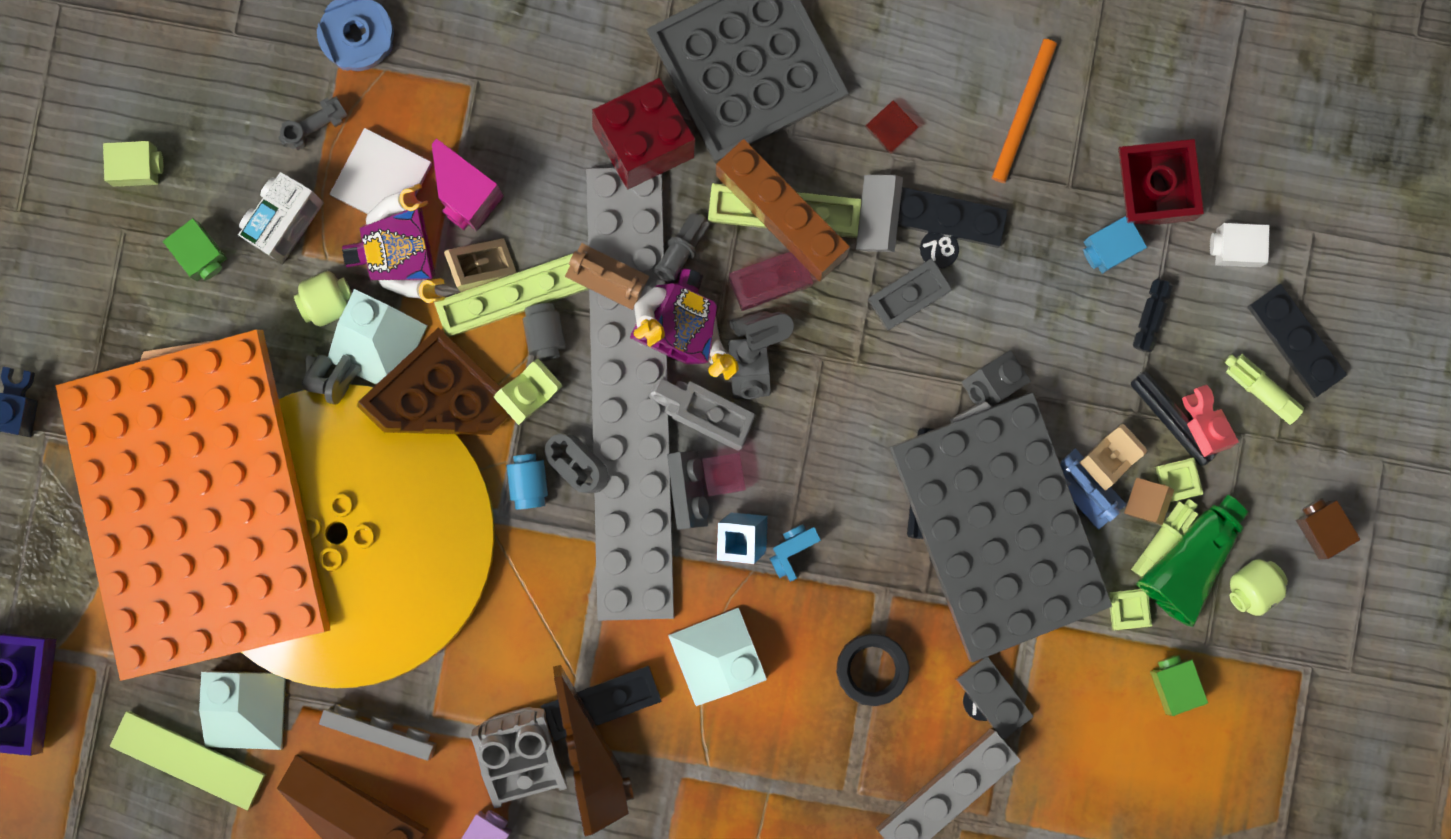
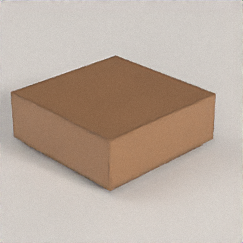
[1124,478,1174,525]

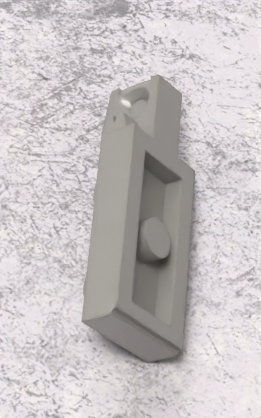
[649,379,755,451]

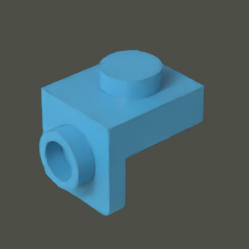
[769,524,821,582]

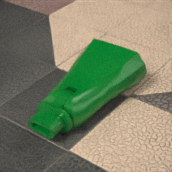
[1136,495,1249,627]

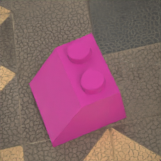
[432,138,504,232]

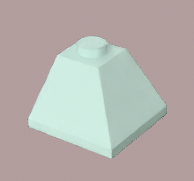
[328,289,428,384]
[668,608,767,706]
[199,670,286,750]

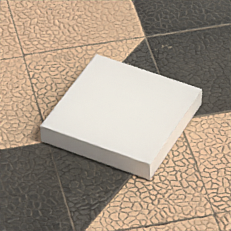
[330,128,432,214]

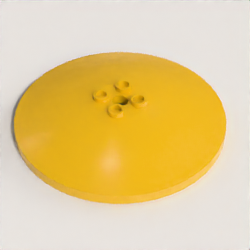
[241,384,495,688]

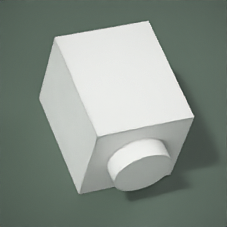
[1210,223,1269,267]

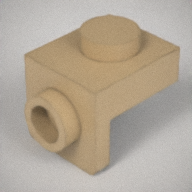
[1080,424,1147,491]

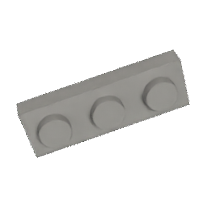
[319,704,437,761]

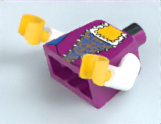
[342,184,445,303]
[630,269,739,380]

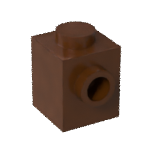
[1296,498,1361,560]

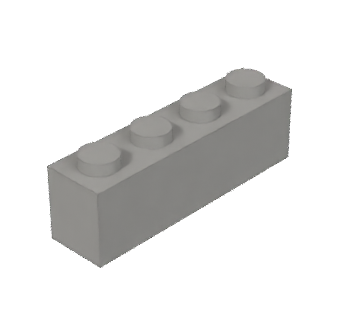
[876,729,1021,839]

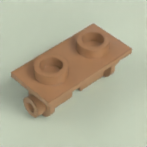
[565,243,650,310]

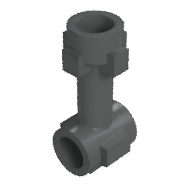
[278,97,348,150]

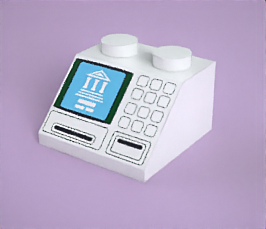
[238,172,324,264]

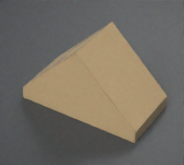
[444,238,517,292]

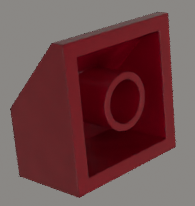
[1118,139,1204,225]

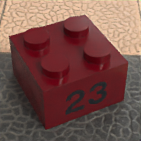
[592,78,695,190]

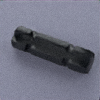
[1133,279,1173,353]

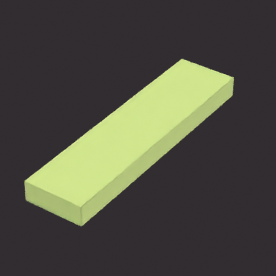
[708,183,861,238]
[434,254,589,338]
[110,711,266,811]

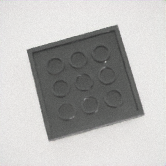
[646,0,849,164]

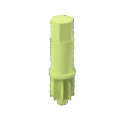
[1224,354,1304,425]
[1131,499,1198,577]

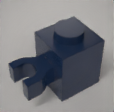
[0,367,38,438]

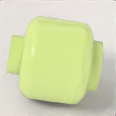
[294,271,352,327]
[1229,559,1288,616]

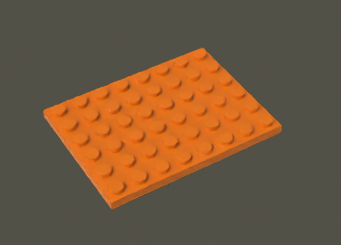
[55,329,331,681]

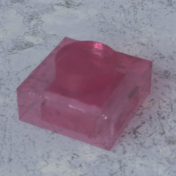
[702,453,746,497]

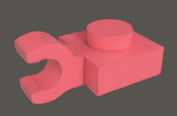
[1182,385,1239,457]

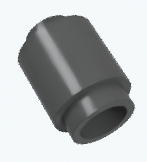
[522,303,566,361]

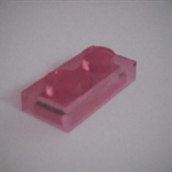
[728,252,813,311]

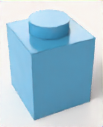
[1083,216,1147,274]
[717,513,768,564]

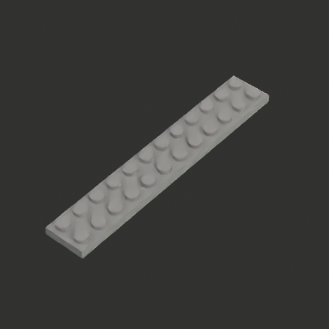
[586,168,674,621]

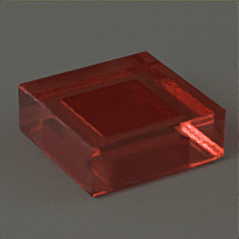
[865,100,919,154]

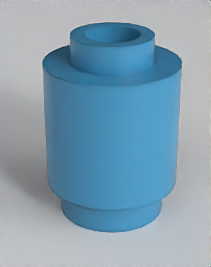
[506,453,548,509]

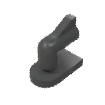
[729,311,794,351]
[302,355,361,405]

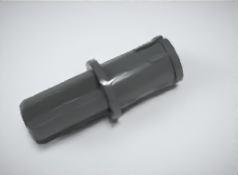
[654,213,709,283]

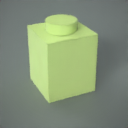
[103,141,164,187]

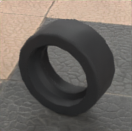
[836,633,910,707]

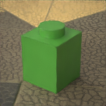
[163,218,227,281]
[1150,655,1208,716]

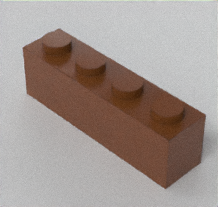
[716,139,850,282]

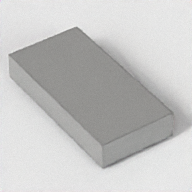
[856,175,903,252]

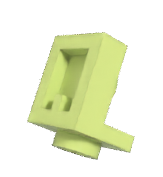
[494,359,562,425]

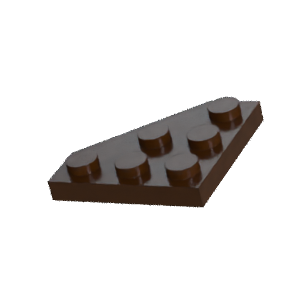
[357,327,511,435]

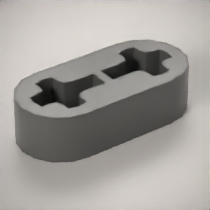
[545,434,609,493]

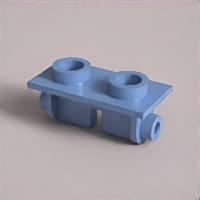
[1060,448,1127,530]

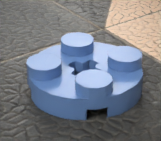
[317,0,394,71]

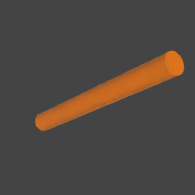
[992,39,1057,183]

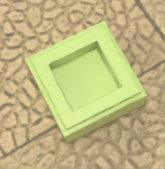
[1155,458,1203,502]
[1108,589,1152,630]

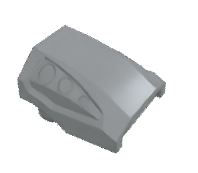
[471,707,567,809]

